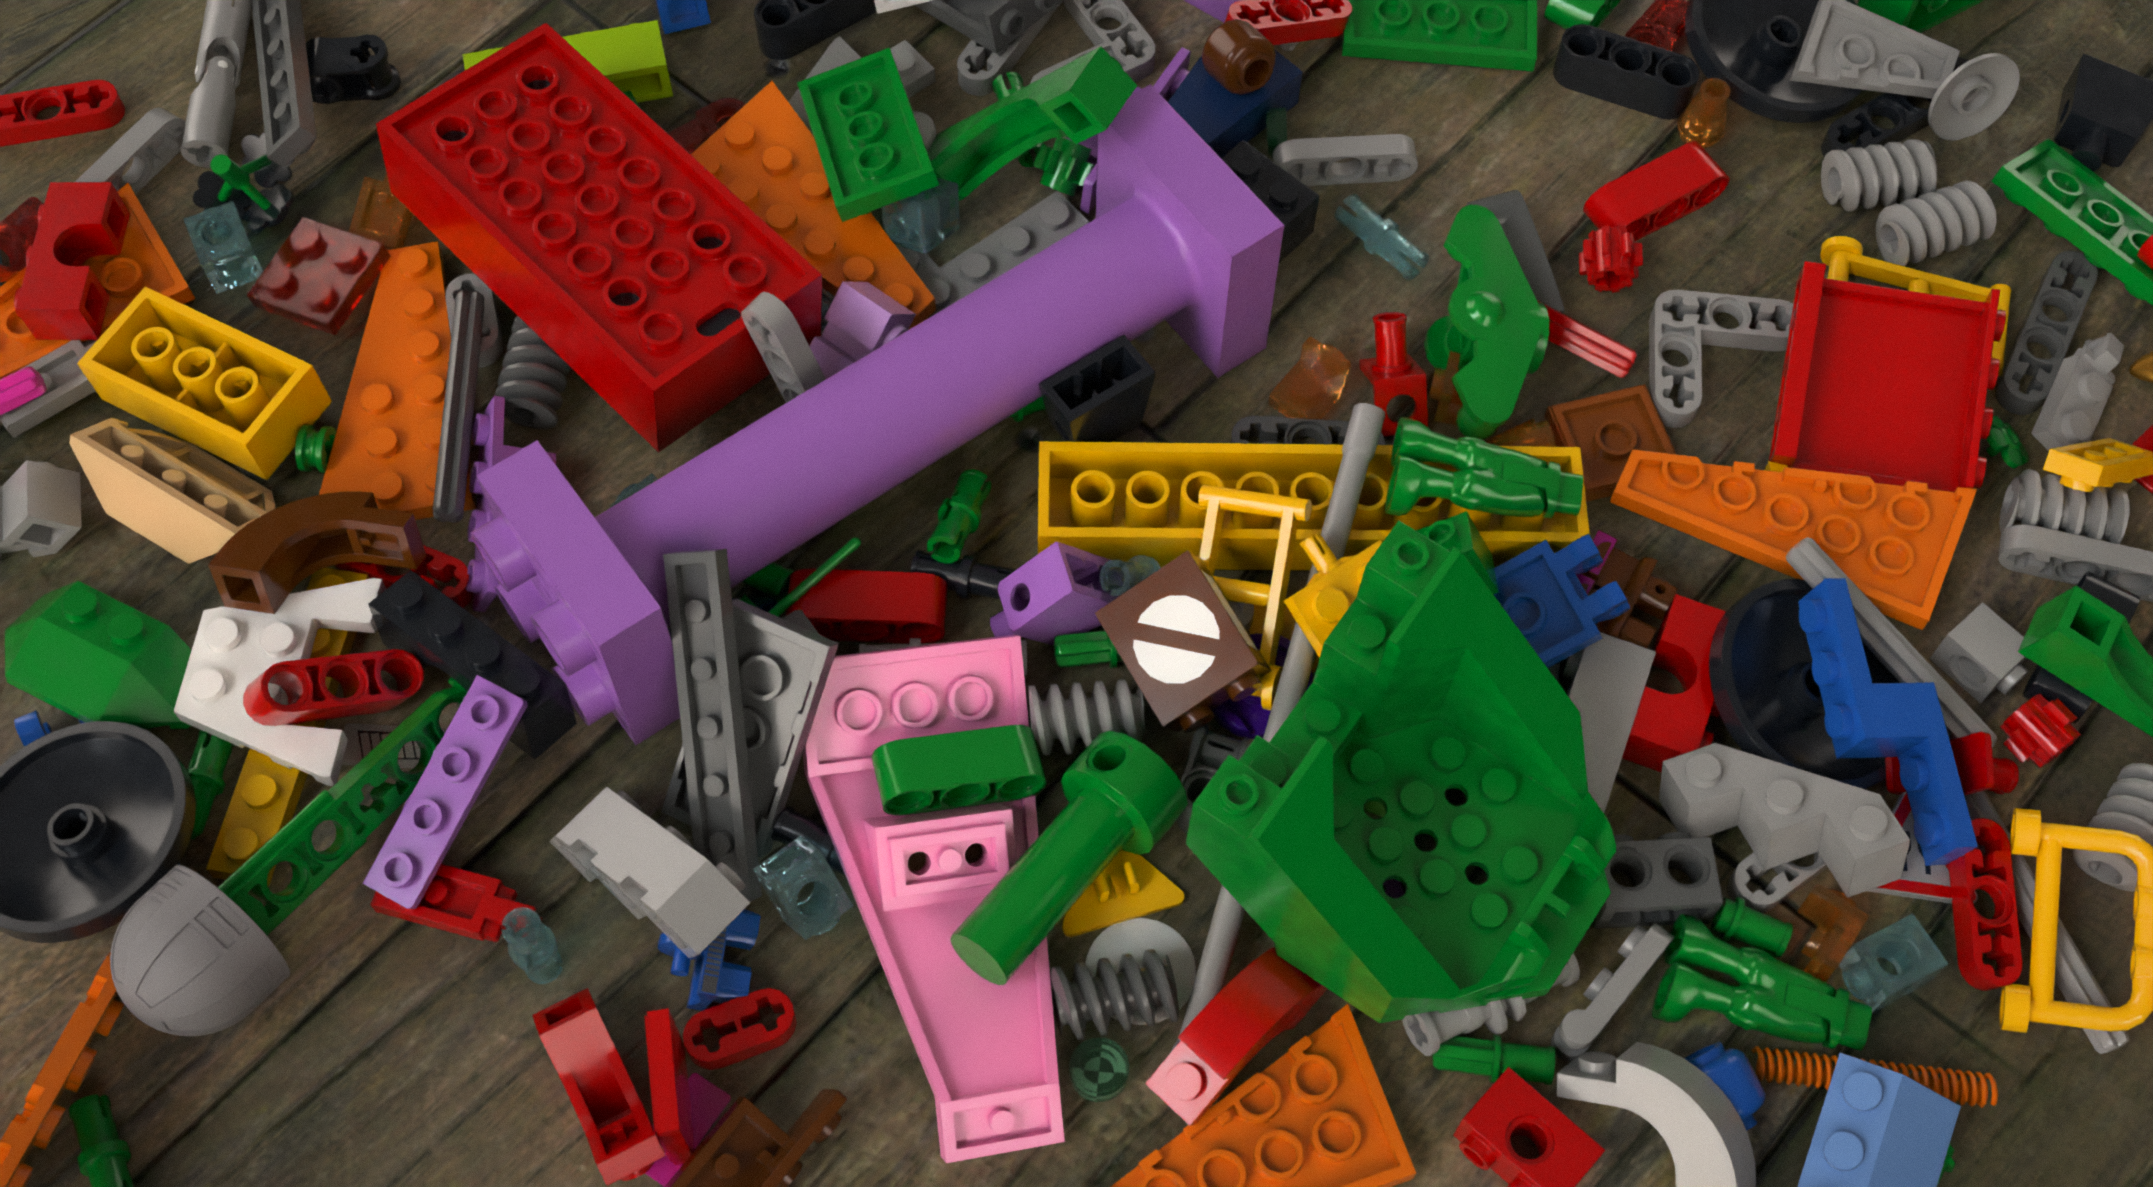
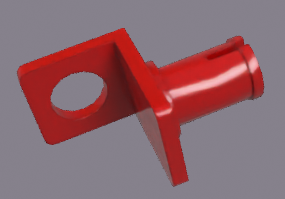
[1359,312,1428,437]
[1885,732,2019,796]

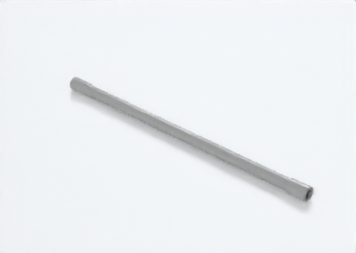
[1172,403,1386,1050]

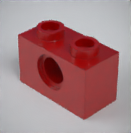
[1453,1067,1606,1187]

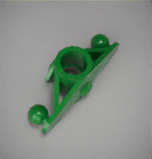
[1424,205,1549,440]

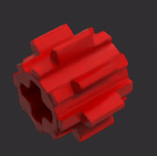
[1579,225,1643,293]
[2000,694,2081,769]

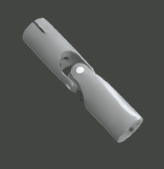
[181,0,252,168]

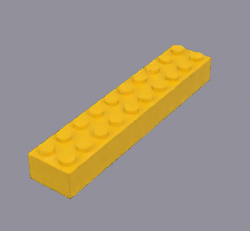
[1038,441,1590,570]

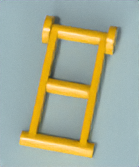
[1820,236,2011,377]
[1198,485,1312,710]

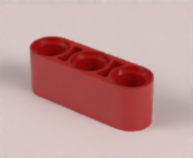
[1583,141,1730,242]
[786,569,948,644]
[243,649,424,726]

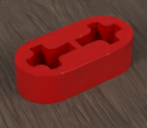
[683,988,797,1070]

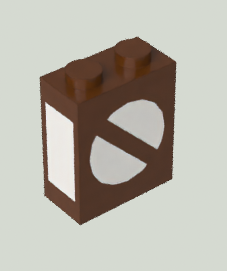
[1095,550,1272,733]

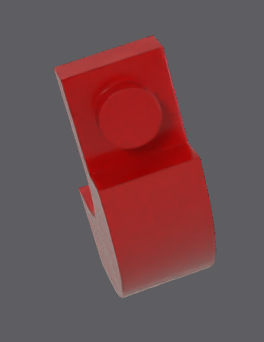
[1145,947,1327,1126]
[532,988,665,1186]

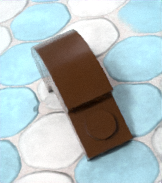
[208,491,426,614]

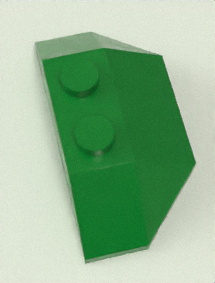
[5,581,192,729]

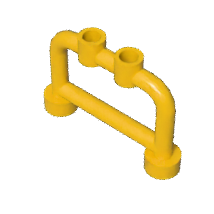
[1999,808,2153,1033]

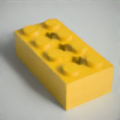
[77,286,332,480]

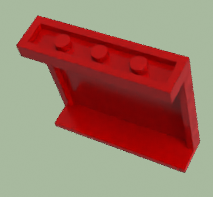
[1768,261,2006,492]

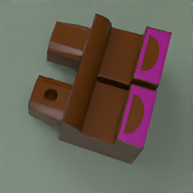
[1576,530,1678,648]

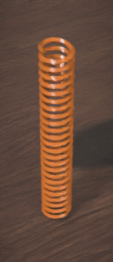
[1751,1046,1998,1108]

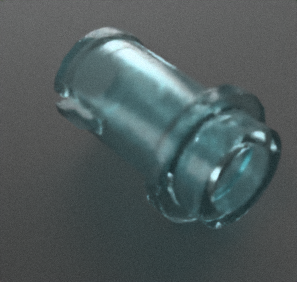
[1100,555,1161,596]

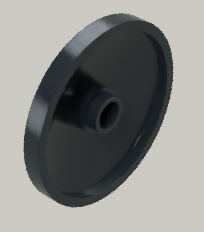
[1685,0,1862,123]
[1709,579,1900,789]
[0,721,196,943]

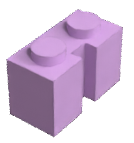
[810,281,916,379]

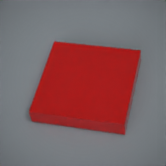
[644,1008,695,1165]

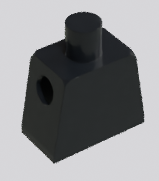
[2053,53,2153,171]
[1039,335,1155,442]

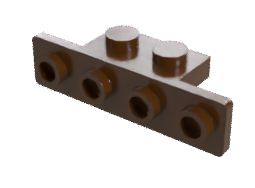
[665,1089,847,1187]

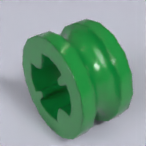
[295,424,336,474]

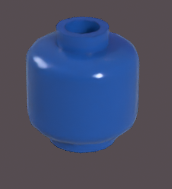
[1684,1042,1766,1131]

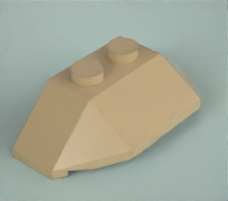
[69,418,275,564]

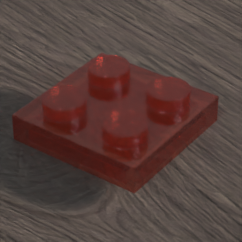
[246,217,391,336]

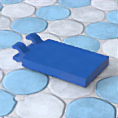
[1493,534,1631,668]

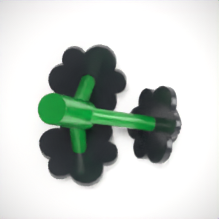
[192,132,295,233]

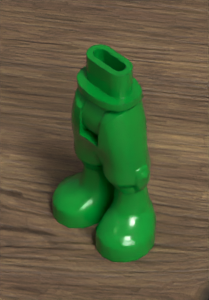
[1385,417,1583,519]
[1652,914,1872,1051]

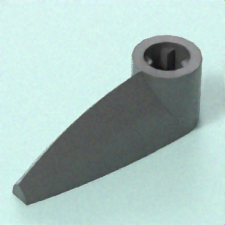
[1466,190,1565,314]

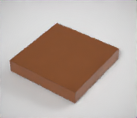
[1544,384,1676,502]

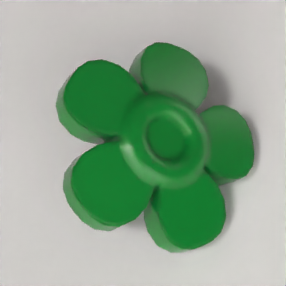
[1986,415,2029,469]

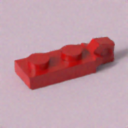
[370,864,542,942]

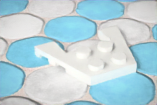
[174,578,387,786]

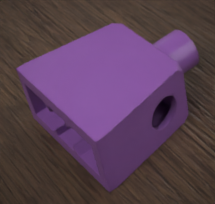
[990,541,1126,645]

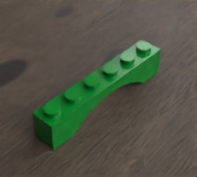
[920,46,1138,211]
[2018,586,2153,737]

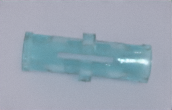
[1334,194,1429,281]
[501,907,563,984]

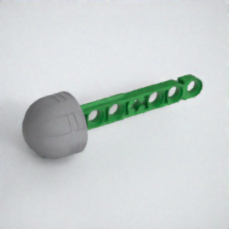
[110,677,467,1036]

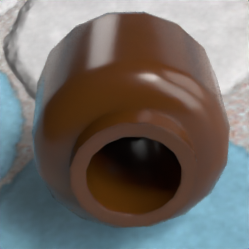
[1202,19,1276,95]

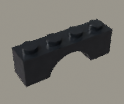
[368,570,577,760]

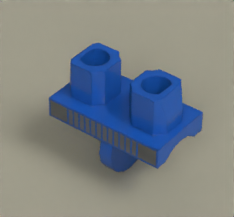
[658,909,761,1011]

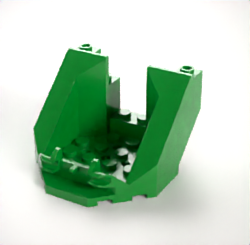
[1185,521,1617,1023]

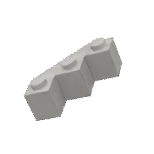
[0,460,82,563]
[1659,743,1910,898]
[549,787,751,958]

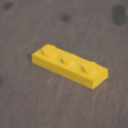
[2043,438,2153,492]

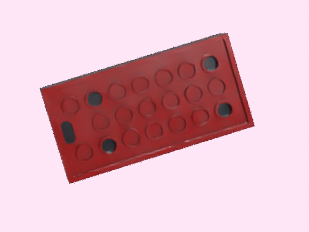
[376,23,822,453]

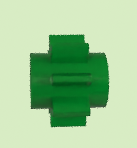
[1033,137,1095,197]

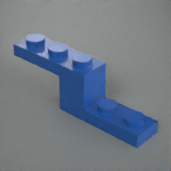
[1798,578,1978,866]

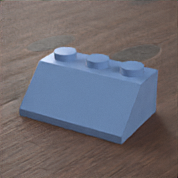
[1797,1053,1961,1187]

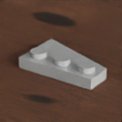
[1790,0,1960,99]

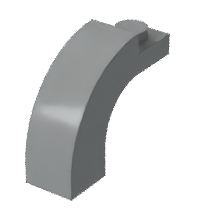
[1557,1042,1756,1187]

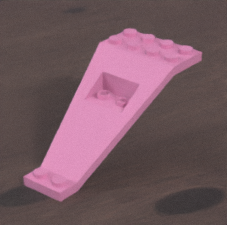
[803,634,1065,1163]

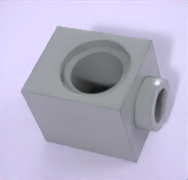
[1929,602,2029,703]

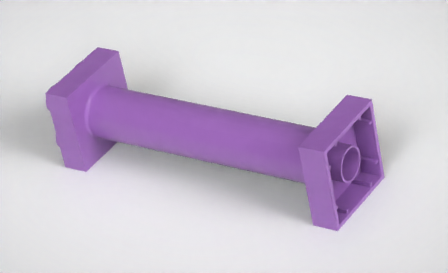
[471,84,1284,745]

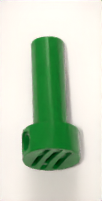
[950,730,1188,985]

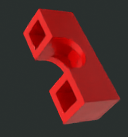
[14,182,130,340]
[1622,594,1726,773]

